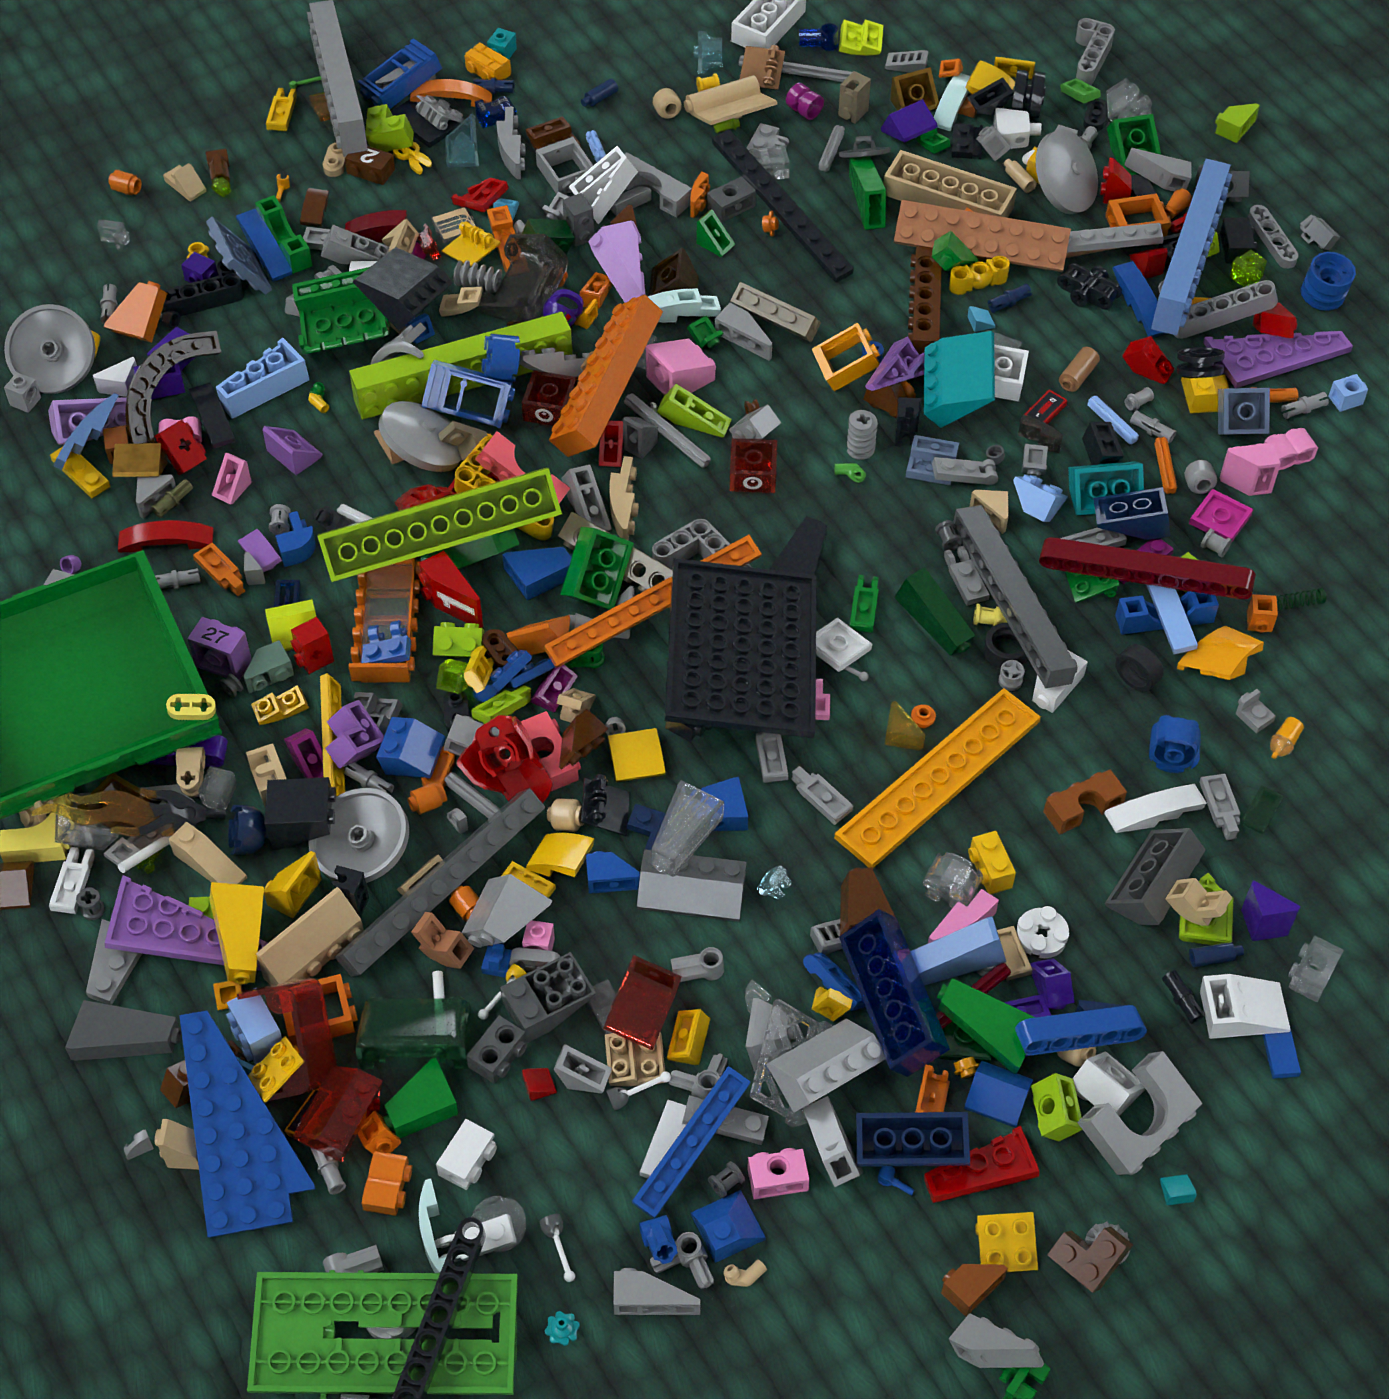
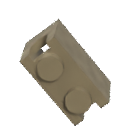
[838,71,871,124]

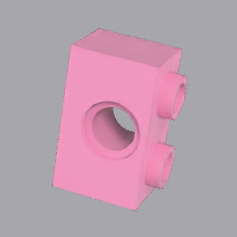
[748,1148,809,1199]

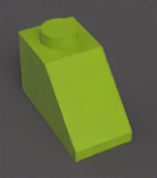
[1215,103,1260,143]

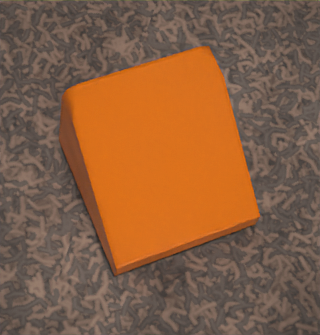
[939,59,963,78]

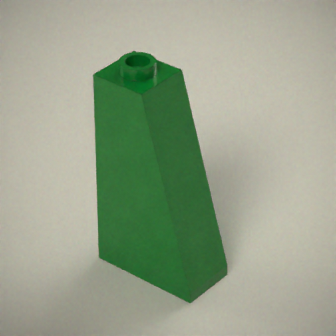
[849,156,886,230]
[937,978,1036,1074]

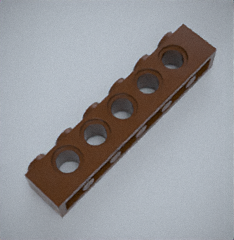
[908,246,941,355]

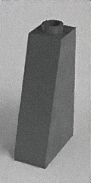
[65,1000,182,1061]

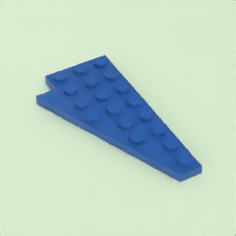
[179,1011,316,1238]

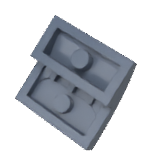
[906,435,959,485]

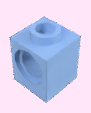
[1328,374,1368,412]

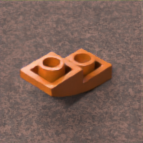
[690,172,710,218]

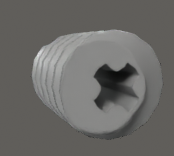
[453,260,502,295]
[847,410,878,460]

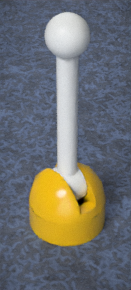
[478,964,527,1020]

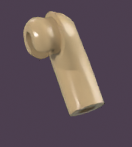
[724,1260,767,1287]

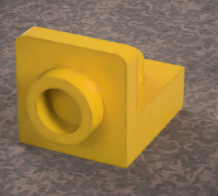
[811,987,852,1021]

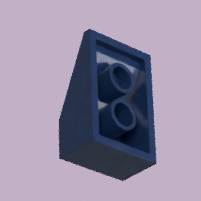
[1093,487,1171,540]

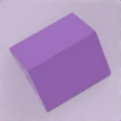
[263,426,323,475]

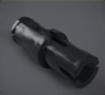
[1162,970,1205,1024]

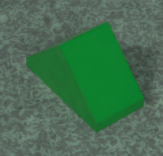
[696,209,735,257]

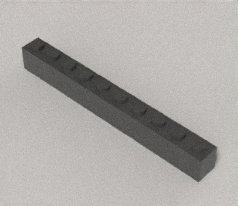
[953,505,1078,689]
[335,788,546,977]

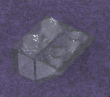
[1106,78,1152,121]

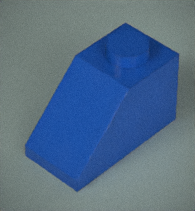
[586,851,640,894]

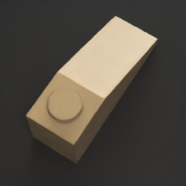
[169,822,247,884]

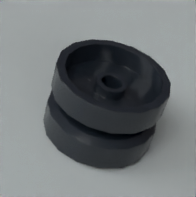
[1012,69,1046,118]

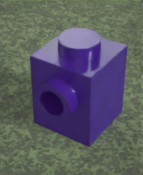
[181,252,218,283]

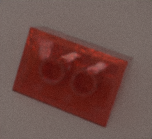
[292,1066,383,1162]

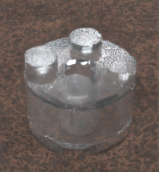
[923,852,983,908]

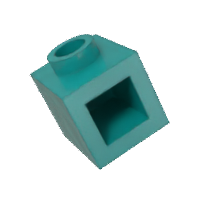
[487,28,517,59]

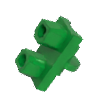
[999,1352,1051,1399]

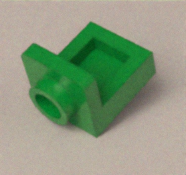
[687,315,724,349]

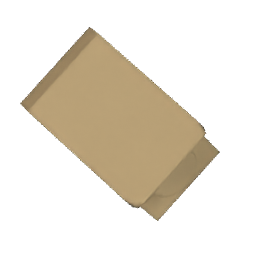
[163,163,207,202]
[382,219,419,254]
[557,688,596,723]

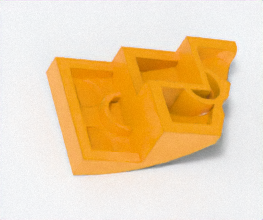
[1177,626,1264,680]

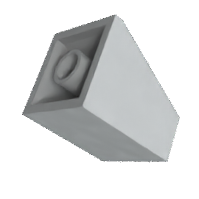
[462,874,552,948]

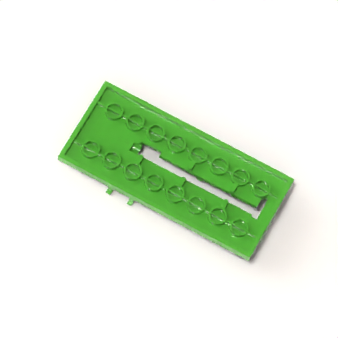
[247,1270,518,1399]

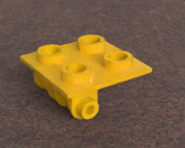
[442,221,501,267]
[248,1036,304,1103]
[975,1212,1038,1272]

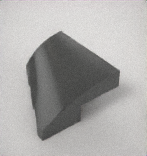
[354,692,403,735]

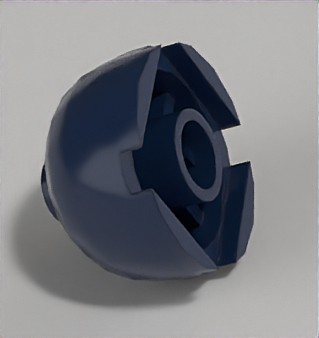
[228,805,269,855]

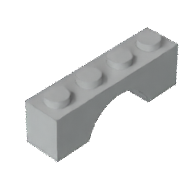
[624,152,692,217]

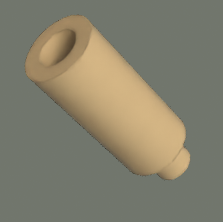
[1004,159,1037,193]

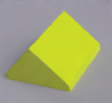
[265,599,316,651]

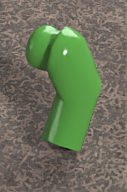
[834,463,866,483]

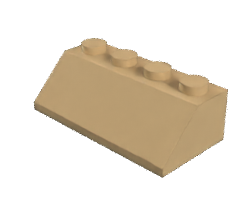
[256,887,364,992]

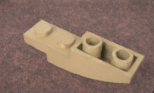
[610,456,639,540]

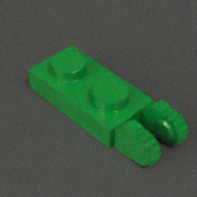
[849,575,879,633]

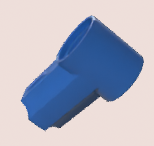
[639,1215,678,1264]

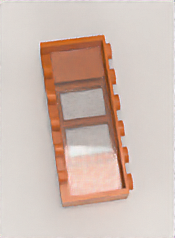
[349,557,421,683]

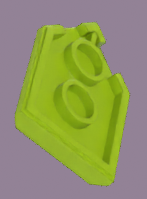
[1179,873,1233,945]

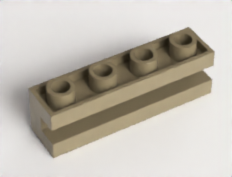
[730,282,821,342]

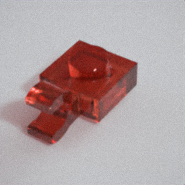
[416,224,441,260]

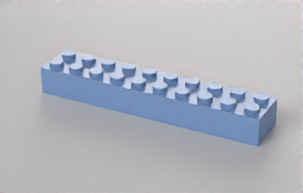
[1151,159,1233,336]

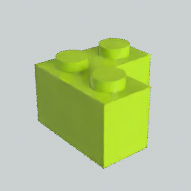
[365,104,414,152]

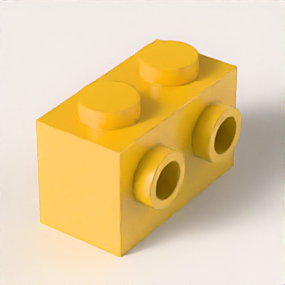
[968,831,1016,895]

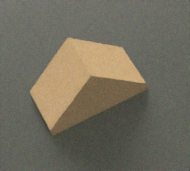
[970,490,1008,534]

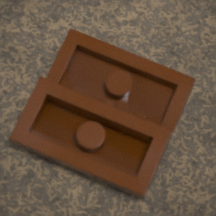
[526,116,581,152]

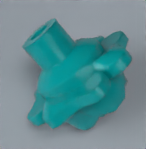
[545,1311,580,1346]

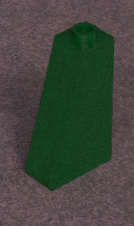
[895,567,975,656]

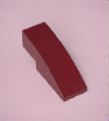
[345,210,408,243]

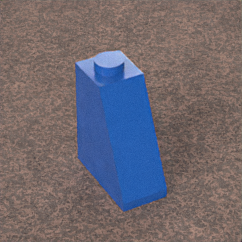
[503,547,573,600]

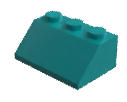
[1068,462,1144,515]

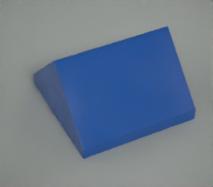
[964,1061,1033,1128]

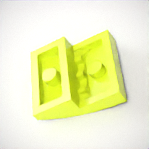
[839,19,884,56]

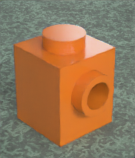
[1247,594,1278,632]

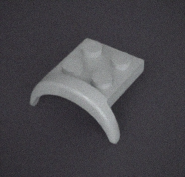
[371,322,426,364]

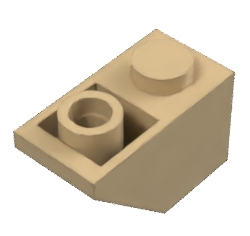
[155,1119,199,1170]

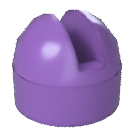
[60,555,82,574]

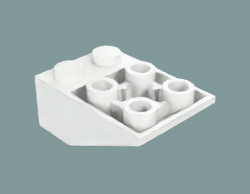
[1200,974,1290,1039]

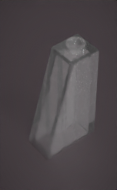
[651,780,724,877]

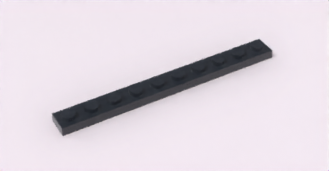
[712,129,854,283]

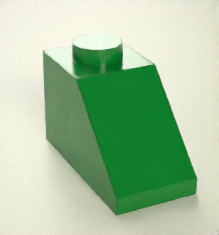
[931,231,978,271]

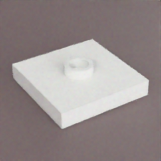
[816,618,872,672]

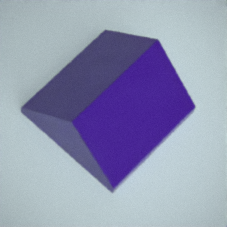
[881,99,938,143]
[1241,880,1301,941]

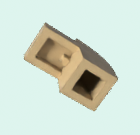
[1165,878,1232,926]

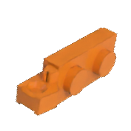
[193,542,245,596]

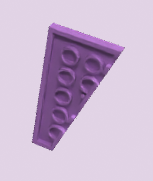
[1203,331,1353,388]
[104,875,268,971]

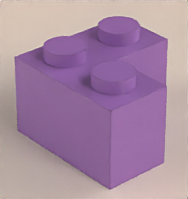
[325,700,384,769]

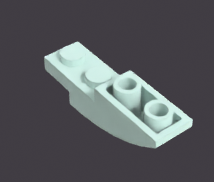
[648,289,721,323]

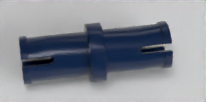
[473,78,515,94]
[987,283,1032,313]

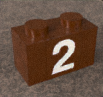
[345,146,395,185]

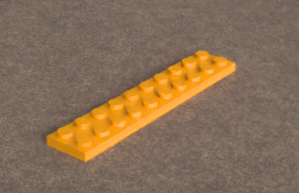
[834,688,1041,869]

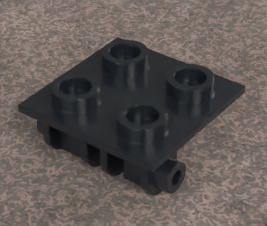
[581,774,630,836]

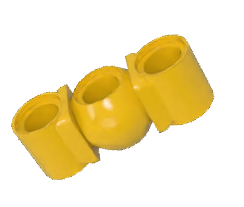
[949,256,1010,295]

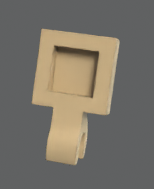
[19,800,55,828]

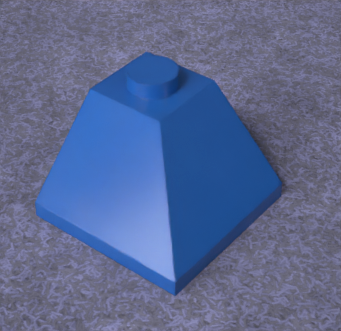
[691,1190,766,1263]

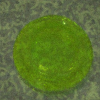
[211,177,232,197]

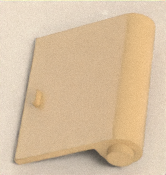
[684,75,777,125]

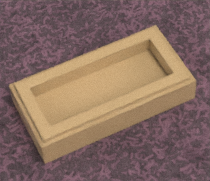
[997,926,1032,981]

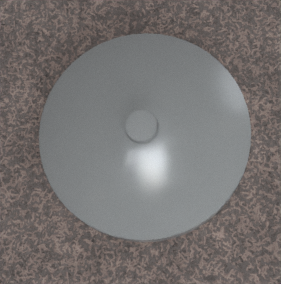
[1036,129,1098,214]
[4,304,95,394]
[379,401,462,472]
[309,788,409,883]

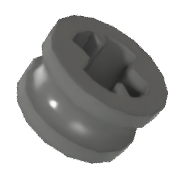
[219,673,243,698]

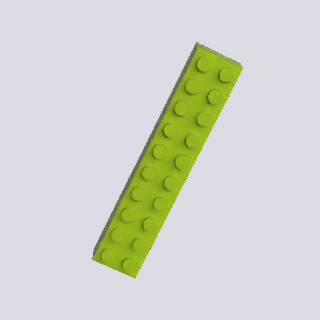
[349,312,573,420]
[317,467,562,582]

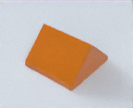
[506,615,570,655]

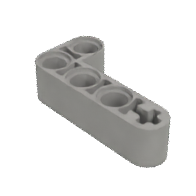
[1075,18,1115,85]

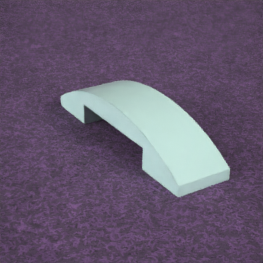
[934,73,970,131]
[419,1179,446,1273]

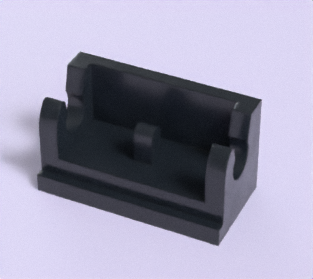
[895,397,921,447]
[1082,422,1124,465]
[332,865,369,918]

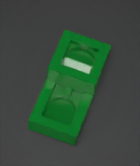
[915,128,950,154]

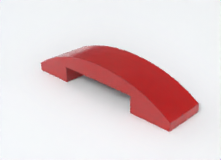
[118,520,214,553]

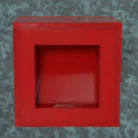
[522,1068,557,1101]

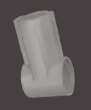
[671,947,724,983]
[323,1245,384,1273]

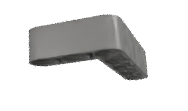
[1158,280,1278,339]
[652,519,751,569]

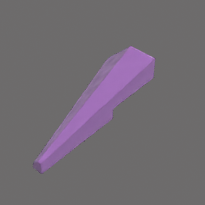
[865,336,925,391]

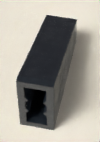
[769,516,827,575]

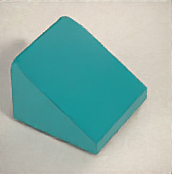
[1160,1174,1197,1205]

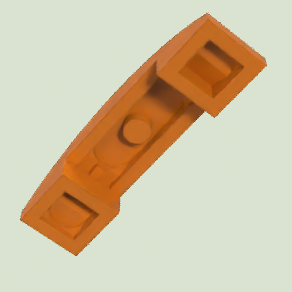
[410,79,492,108]
[487,205,530,278]

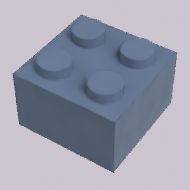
[1218,388,1270,435]

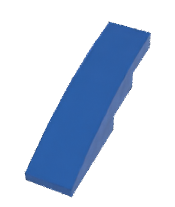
[236,209,292,282]
[1112,261,1167,338]

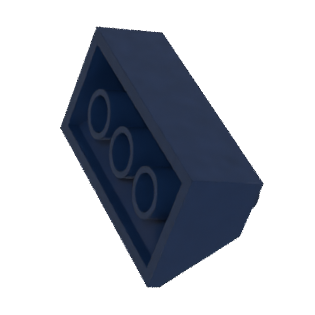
[856,1112,970,1167]

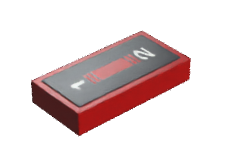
[1023,389,1067,431]

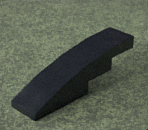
[189,383,236,448]

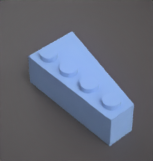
[216,338,310,419]

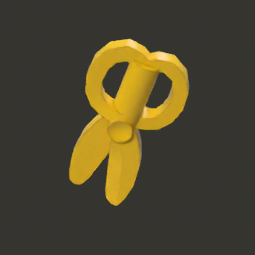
[393,142,432,175]

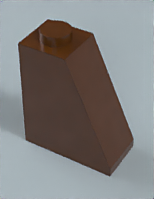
[840,867,896,940]

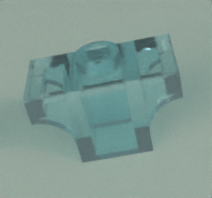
[694,31,722,73]

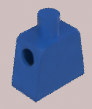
[687,777,748,831]

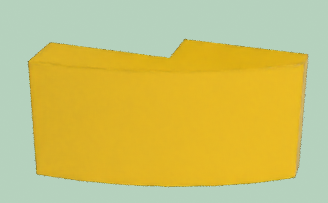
[251,685,309,725]

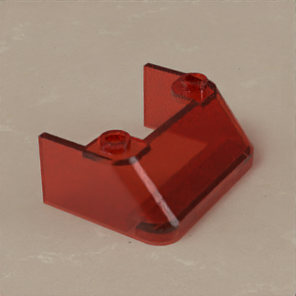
[237,978,338,1101]

